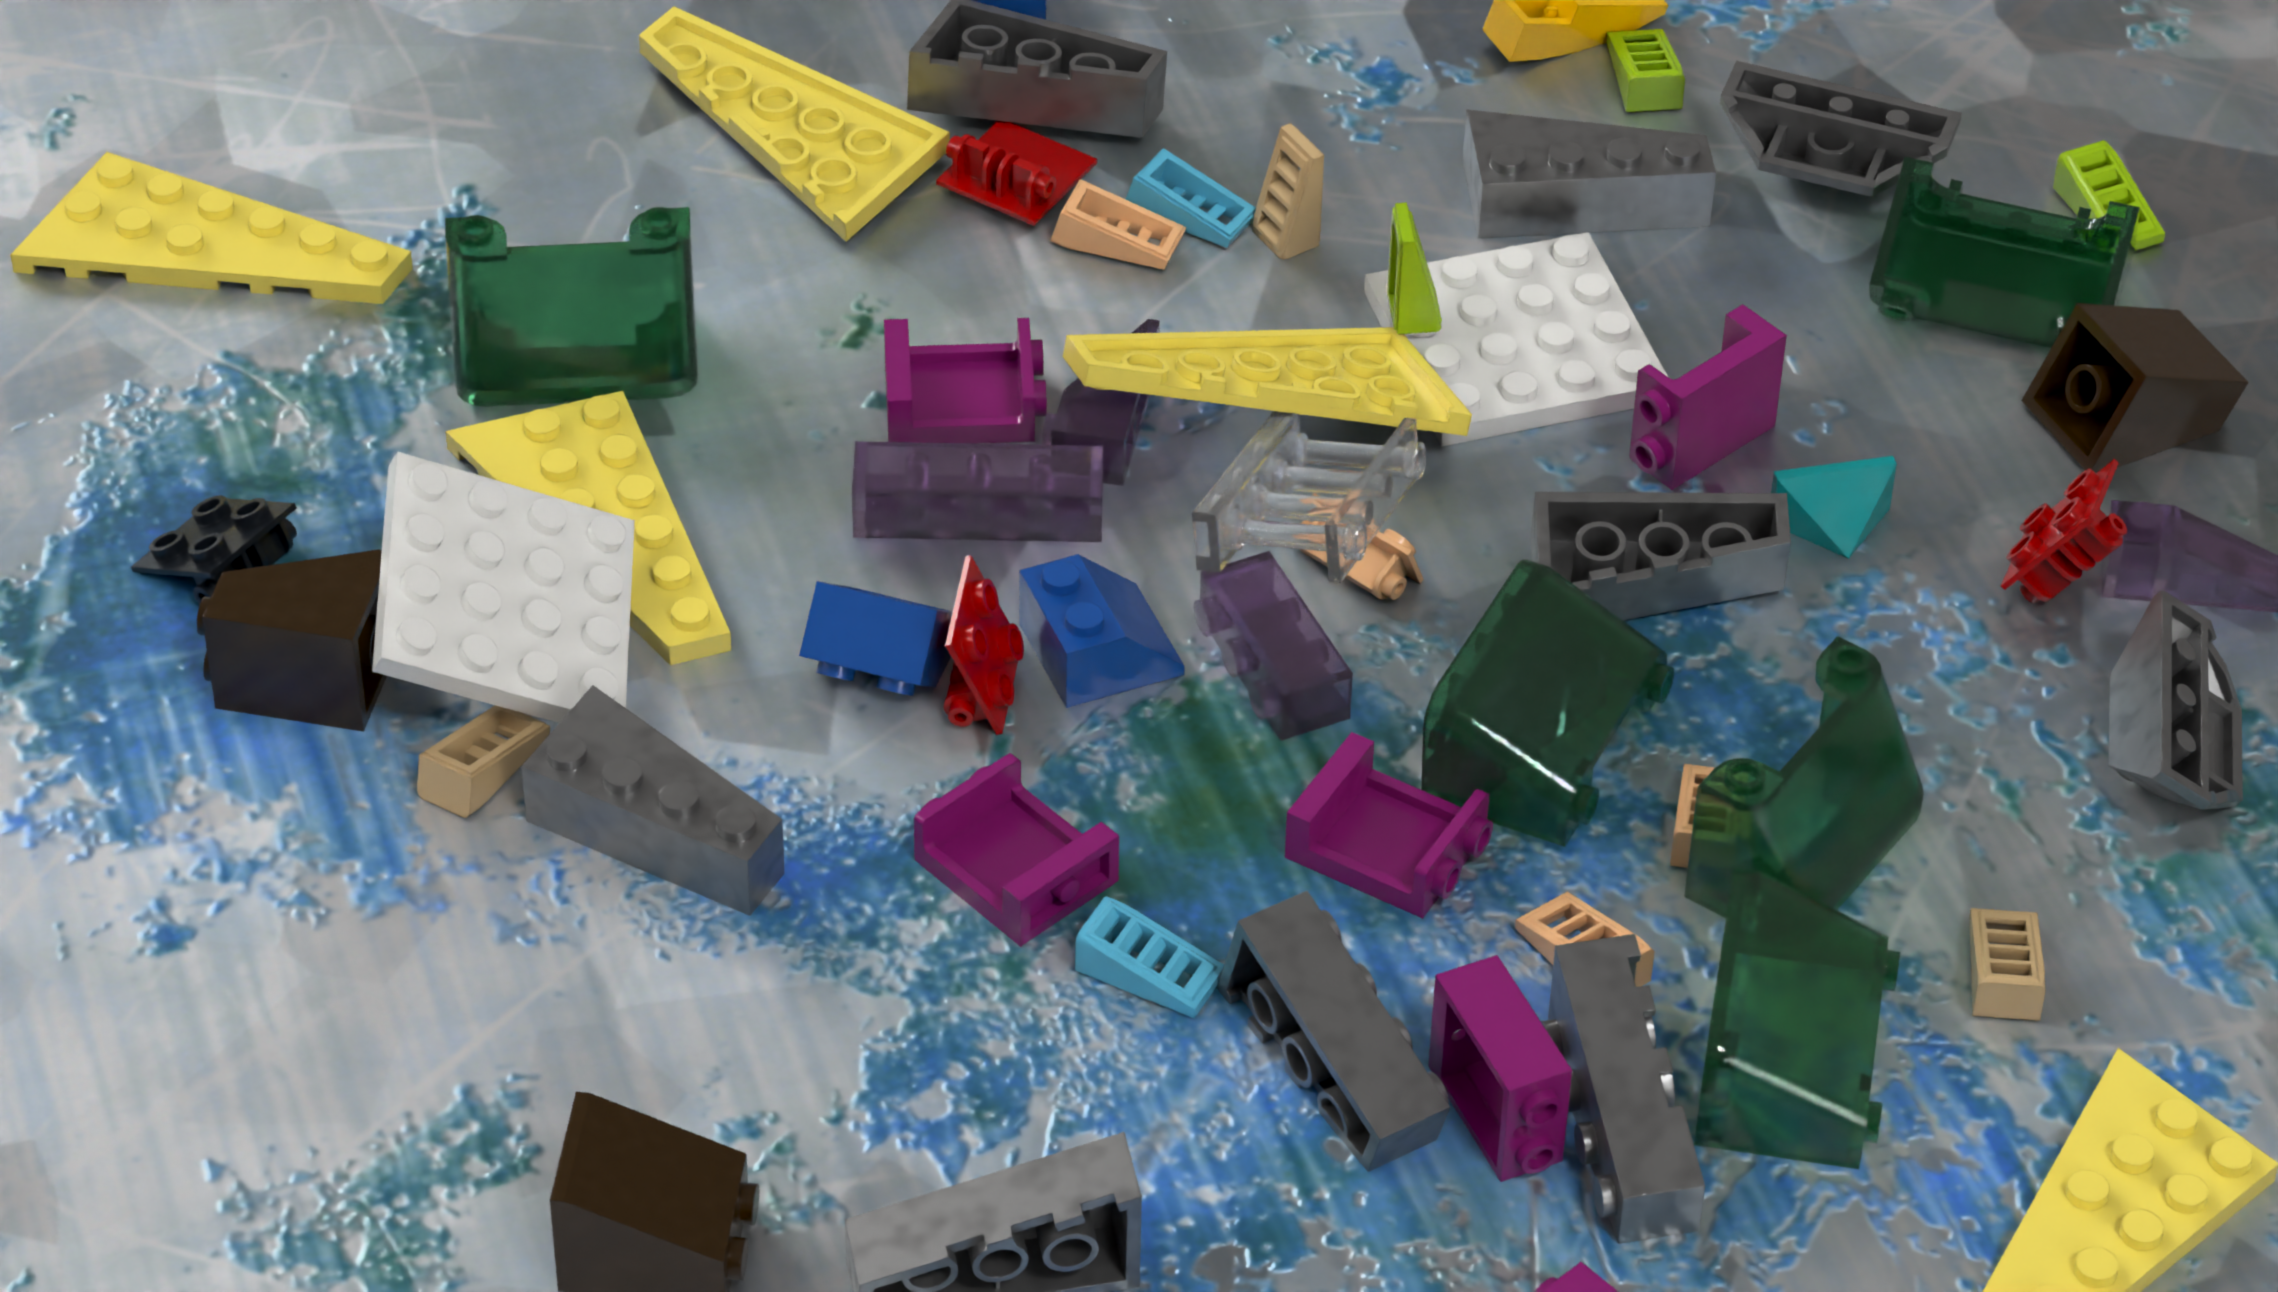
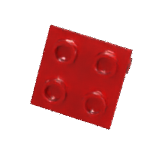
[936,121,1097,226]
[2001,459,2127,604]
[943,555,1024,735]

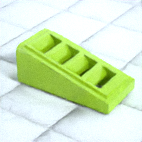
[1606,29,1685,112]
[2053,140,2165,257]
[1387,202,1442,334]

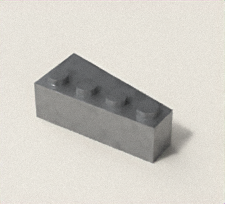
[907,0,1167,138]
[1463,109,1716,238]
[1530,492,1791,637]
[521,685,785,916]
[1217,890,1450,1172]
[1541,934,1705,1244]
[845,1132,1142,1292]

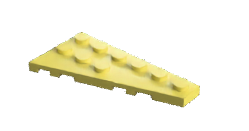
[639,6,950,242]
[10,152,413,304]
[1062,327,1472,436]
[445,391,731,665]
[1982,1048,2278,1292]

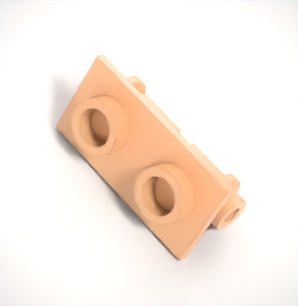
[1294,493,1424,600]

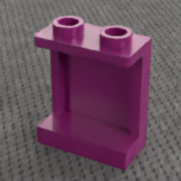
[1629,304,1787,490]
[884,318,1047,446]
[1285,732,1493,919]
[914,753,1119,947]

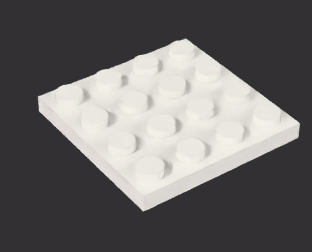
[1364,232,1669,447]
[372,452,635,723]

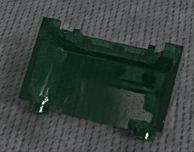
[1869,157,2140,348]
[445,207,698,407]
[1421,559,1674,847]
[1684,636,1924,946]
[1694,867,1900,1169]

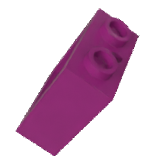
[1428,955,1572,1182]

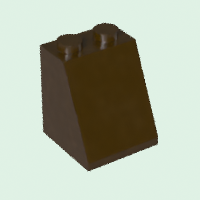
[2021,303,2249,473]
[197,549,387,732]
[549,1092,759,1292]

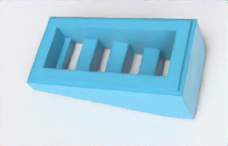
[1126,148,1256,248]
[1075,896,1224,1019]

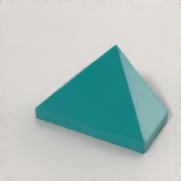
[1771,456,1897,559]

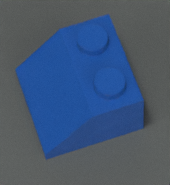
[1019,554,1185,708]
[799,581,953,696]

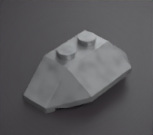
[1720,61,1962,197]
[2109,590,2243,810]

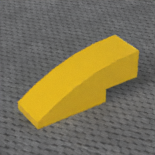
[1482,0,1669,62]

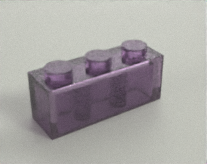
[1194,551,1353,741]

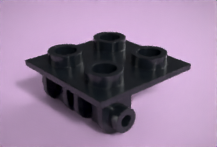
[131,495,297,603]

